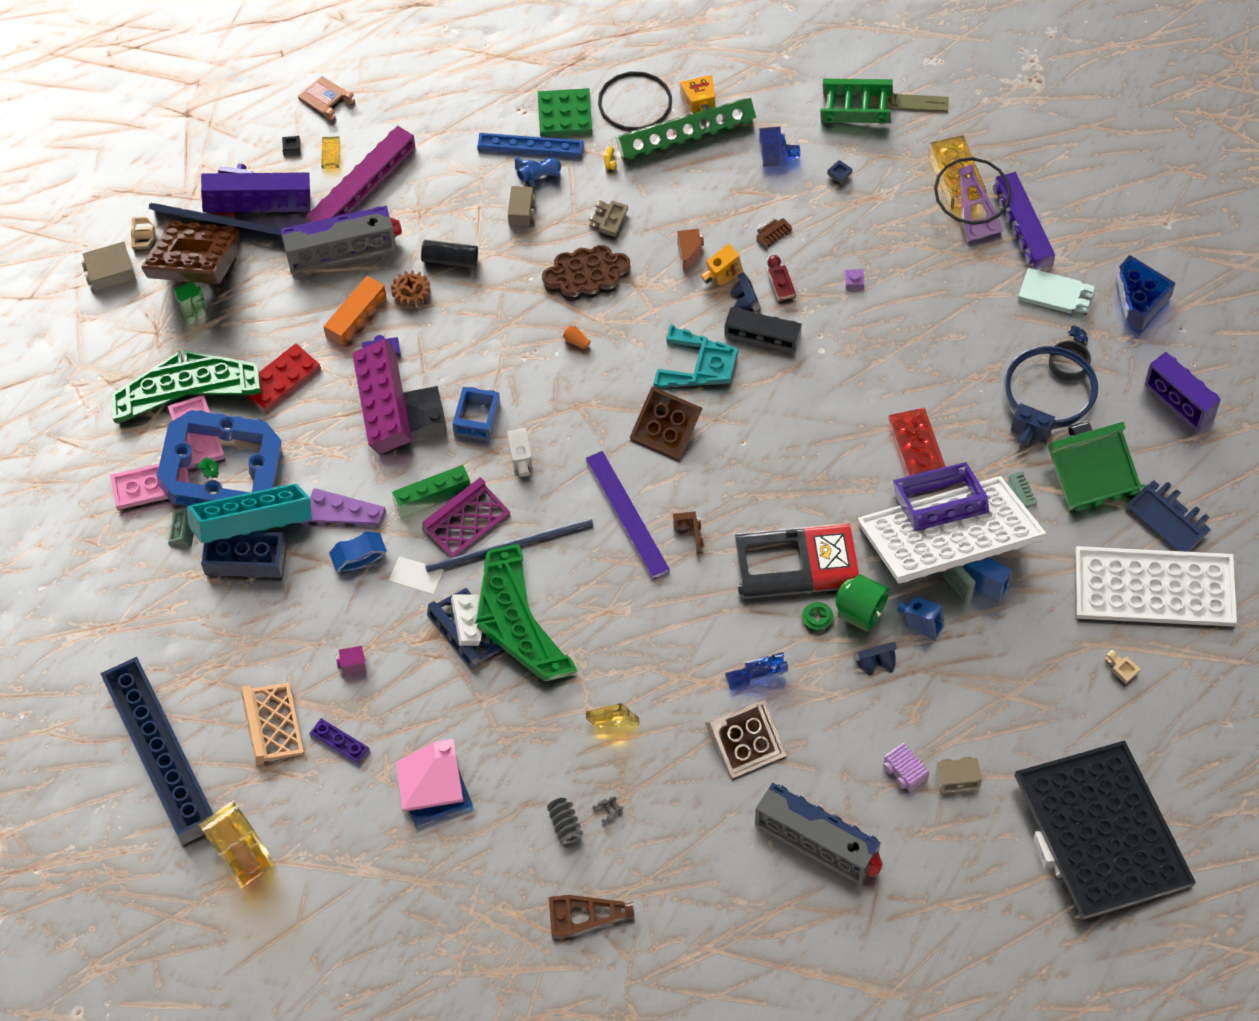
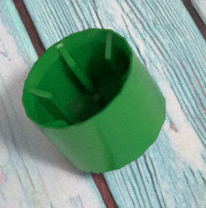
[836,574,890,632]

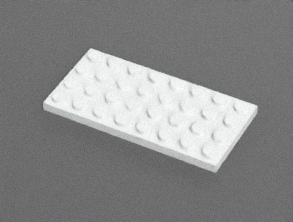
[1075,546,1237,627]

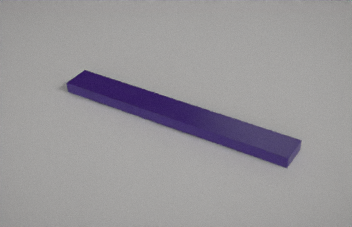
[586,451,670,580]

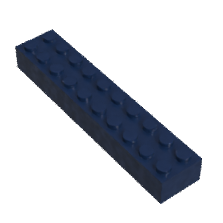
[100,657,219,845]

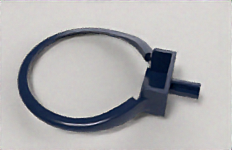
[1004,346,1098,447]

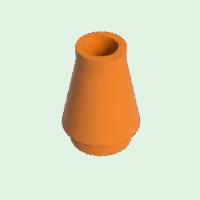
[562,325,591,350]

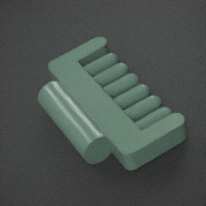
[1007,472,1038,508]

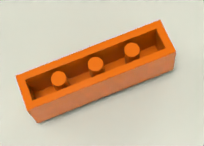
[323,276,386,346]

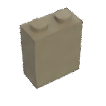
[81,241,136,292]

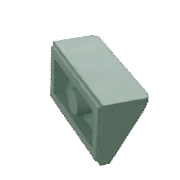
[168,507,194,546]

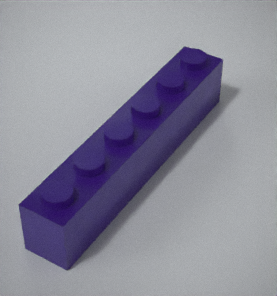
[993,172,1055,270]

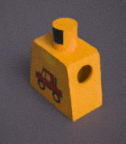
[680,75,715,113]
[700,243,743,285]

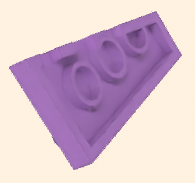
[302,488,386,527]

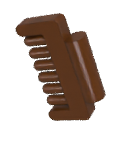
[756,218,792,249]

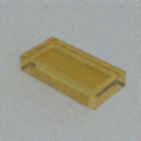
[321,136,340,169]

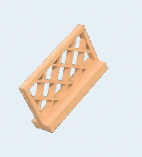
[241,683,304,766]

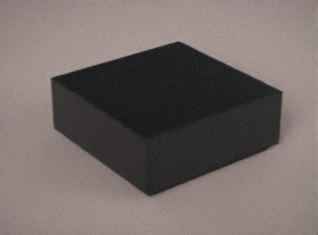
[282,136,301,155]

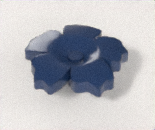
[1068,325,1089,343]

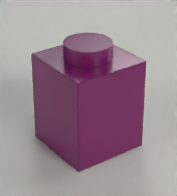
[336,646,367,676]

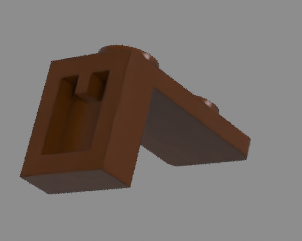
[673,511,704,554]

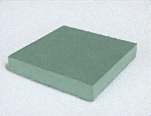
[942,566,976,605]

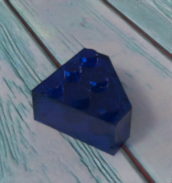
[1116,255,1176,331]

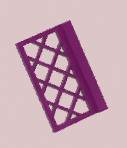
[422,477,510,558]

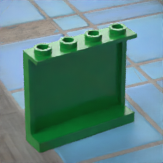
[1048,421,1146,512]

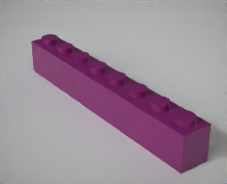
[306,126,415,222]

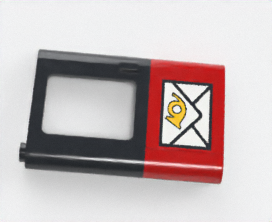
[734,523,859,599]

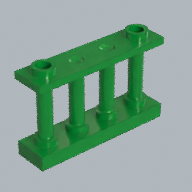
[820,78,893,124]

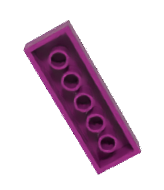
[352,339,412,455]

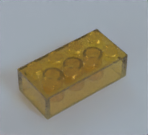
[928,135,986,211]

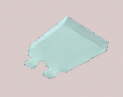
[1018,268,1095,314]

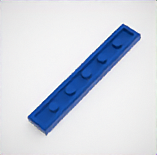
[477,133,584,158]

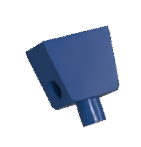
[897,597,944,640]

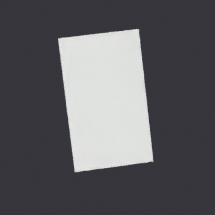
[389,556,444,594]

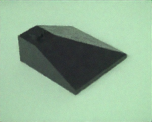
[403,386,447,440]

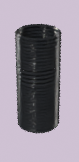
[421,239,478,268]

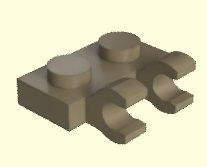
[589,200,628,237]

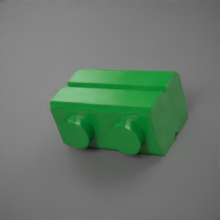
[174,282,207,323]

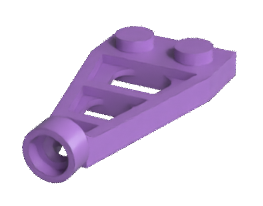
[958,165,1003,242]

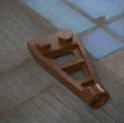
[549,895,634,939]

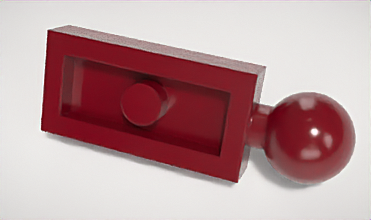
[767,255,796,302]

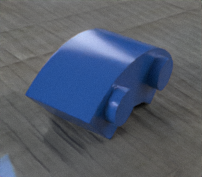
[329,531,387,572]

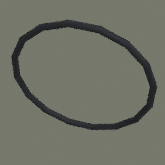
[598,71,672,130]
[934,157,1011,225]

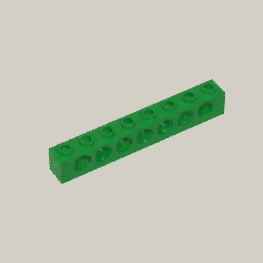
[615,97,756,160]

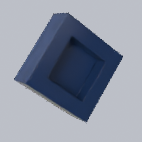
[827,160,853,184]

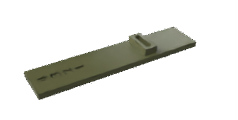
[869,93,949,112]

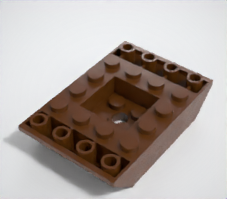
[141,221,240,284]

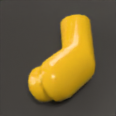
[603,146,617,171]

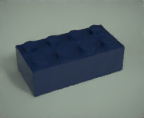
[201,532,286,578]

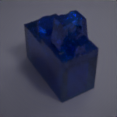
[759,126,801,167]

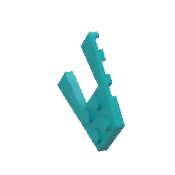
[653,324,738,388]

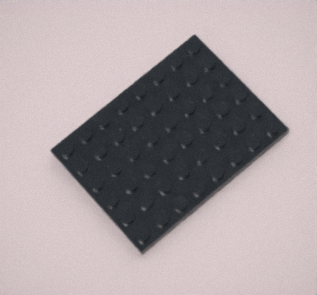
[1014,740,1196,920]

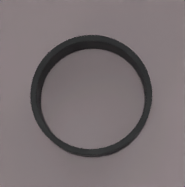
[1049,340,1091,381]

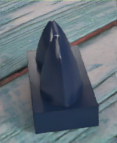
[730,272,761,312]
[854,642,897,673]

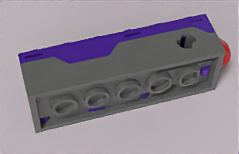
[280,205,402,273]

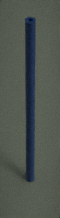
[425,518,593,573]

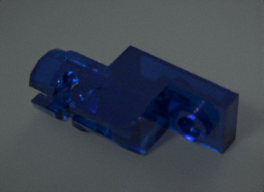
[725,652,788,694]

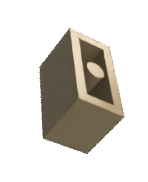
[508,186,536,226]
[936,757,982,793]

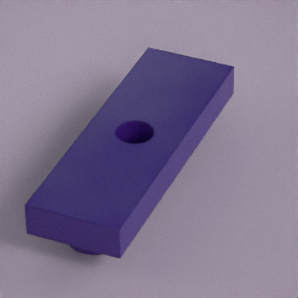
[309,718,370,766]

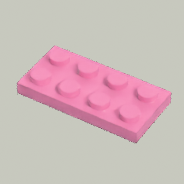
[168,395,225,469]
[110,464,190,510]

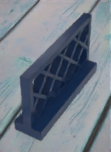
[427,588,504,671]

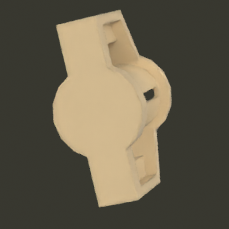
[131,217,156,250]

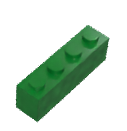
[392,465,470,518]

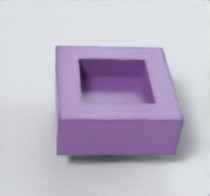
[845,269,864,289]

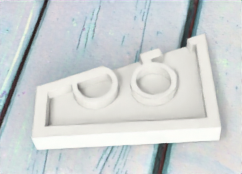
[451,594,482,646]

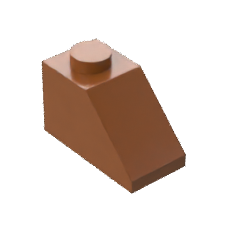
[677,228,704,271]

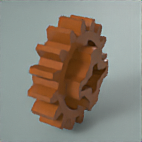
[391,270,431,307]

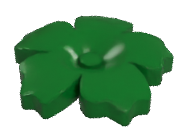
[198,457,219,479]

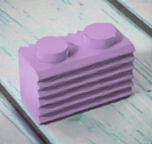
[883,743,929,793]

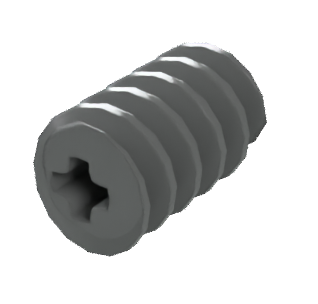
[547,798,583,844]

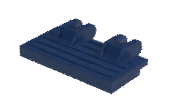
[1127,480,1211,552]

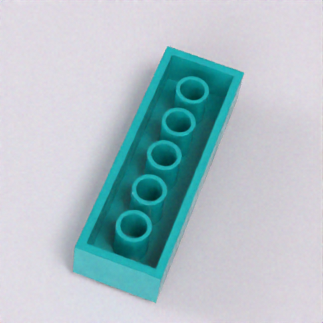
[187,483,312,543]

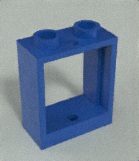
[452,387,500,440]

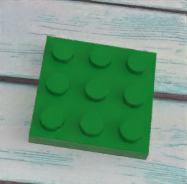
[538,88,592,137]

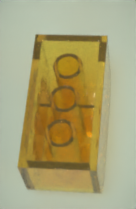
[198,801,275,888]

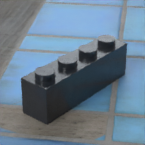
[724,307,802,351]

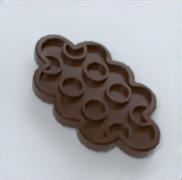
[542,245,631,297]

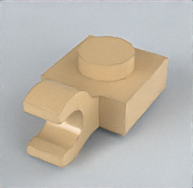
[1105,649,1141,684]

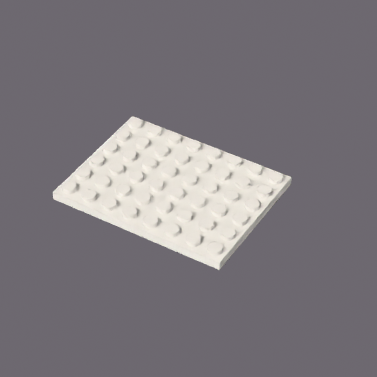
[857,476,1047,584]

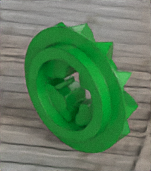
[802,602,834,632]

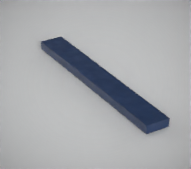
[148,202,283,236]

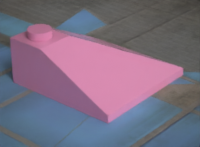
[396,739,463,812]

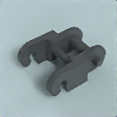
[592,797,624,824]

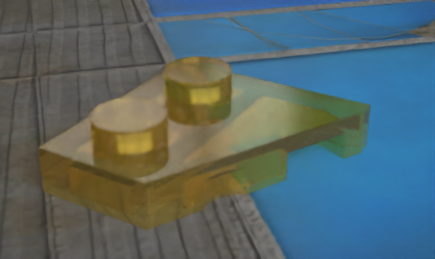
[586,703,639,727]

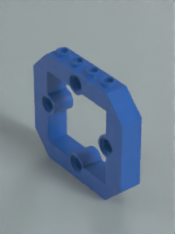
[157,410,282,506]

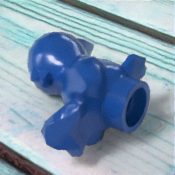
[514,156,561,186]

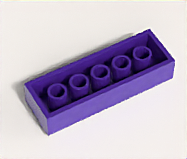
[201,172,310,213]

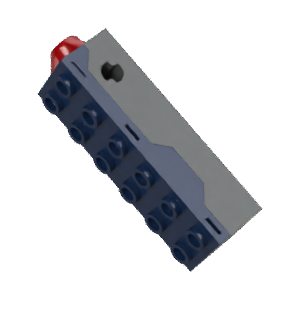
[755,782,883,885]

